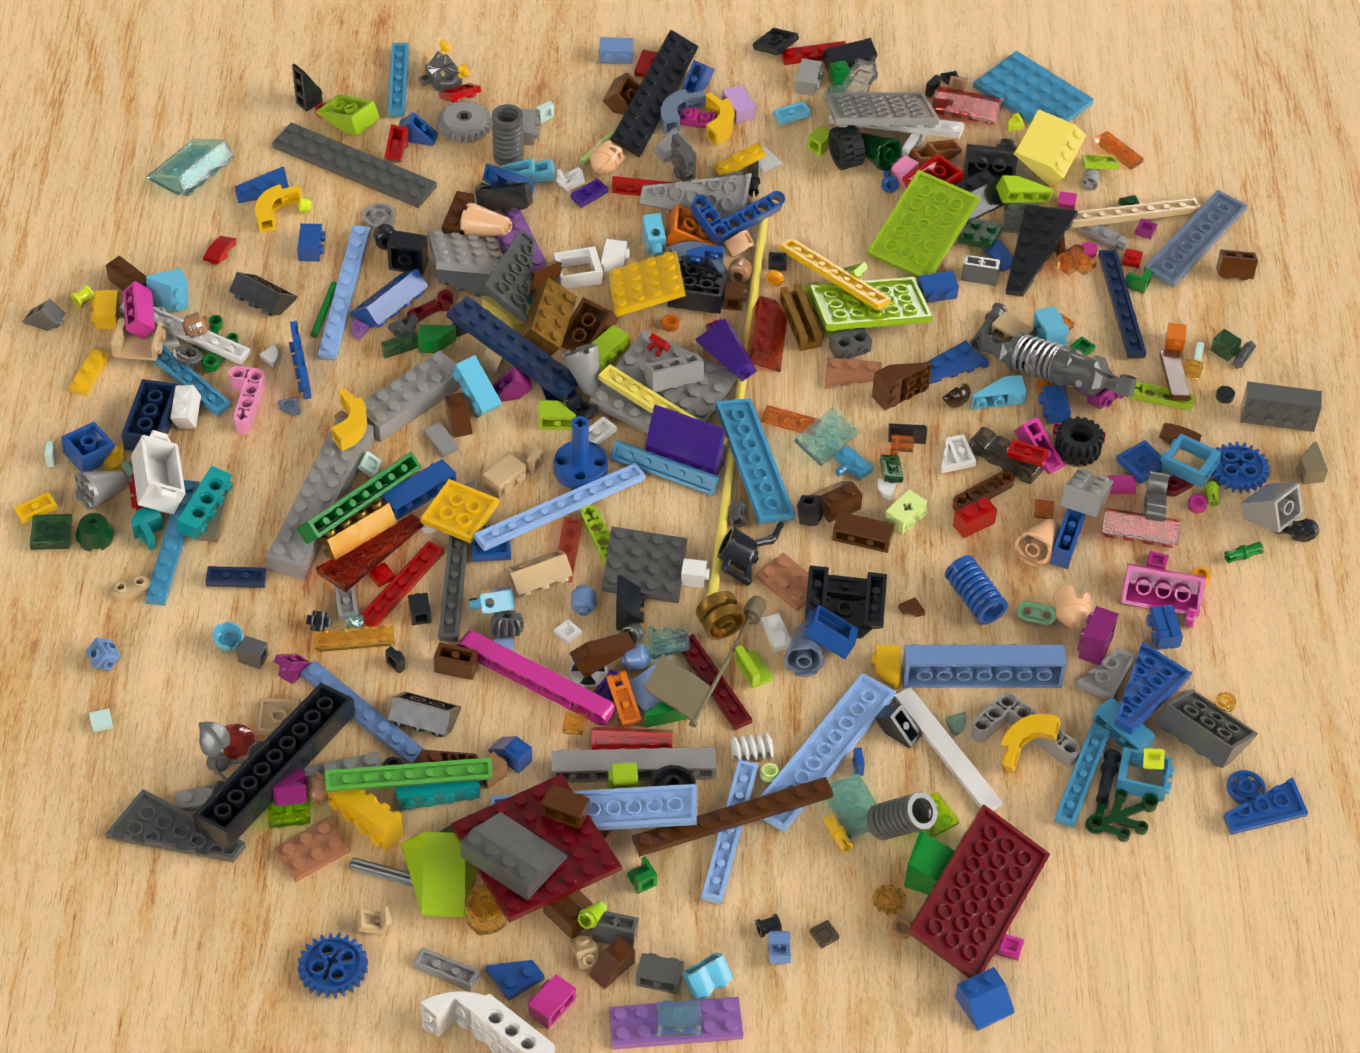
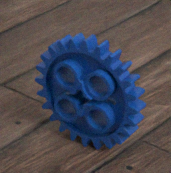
[1211,441,1270,494]
[297,933,368,999]

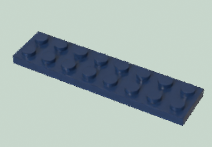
[446,296,579,402]

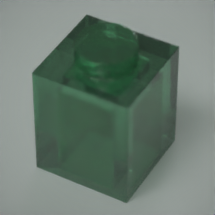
[1211,329,1242,361]

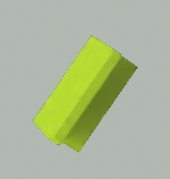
[734,645,773,688]

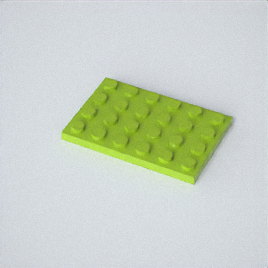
[867,170,980,278]
[810,277,932,331]

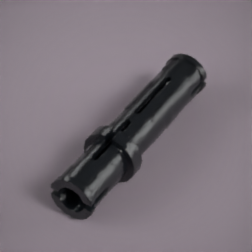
[748,160,760,197]

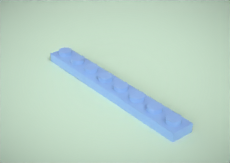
[701,760,759,904]

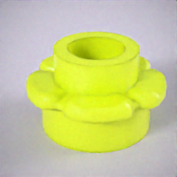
[298,197,311,214]

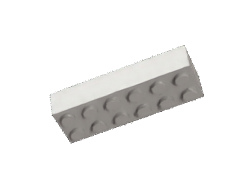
[364,350,461,442]

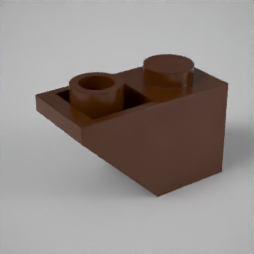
[531,260,562,291]

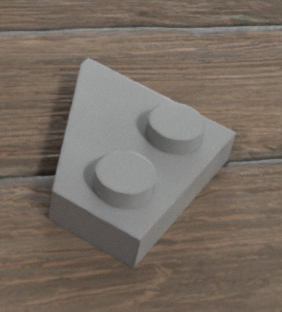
[654,127,693,163]

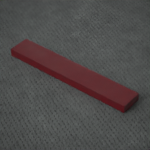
[676,634,752,731]

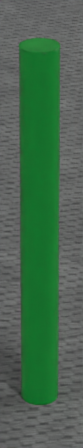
[310,282,337,338]

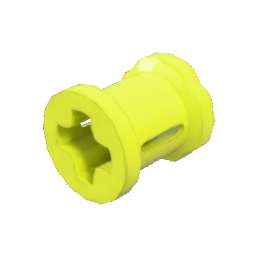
[70,285,95,307]

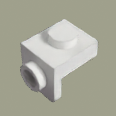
[556,167,585,192]

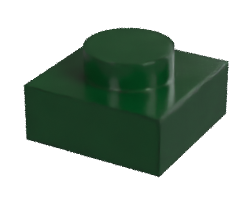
[1118,195,1140,206]

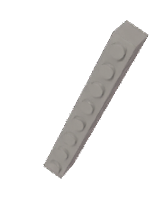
[552,747,717,783]

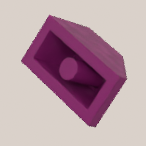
[492,367,532,402]

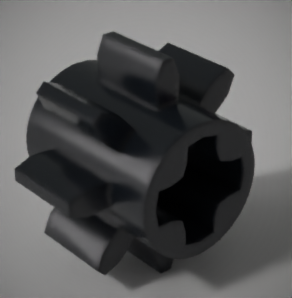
[306,610,331,632]

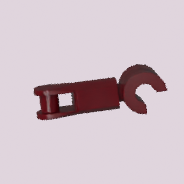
[407,289,453,323]

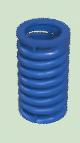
[945,555,1008,625]

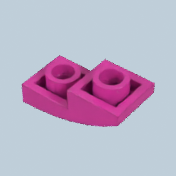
[680,108,717,128]

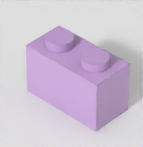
[722,85,757,124]

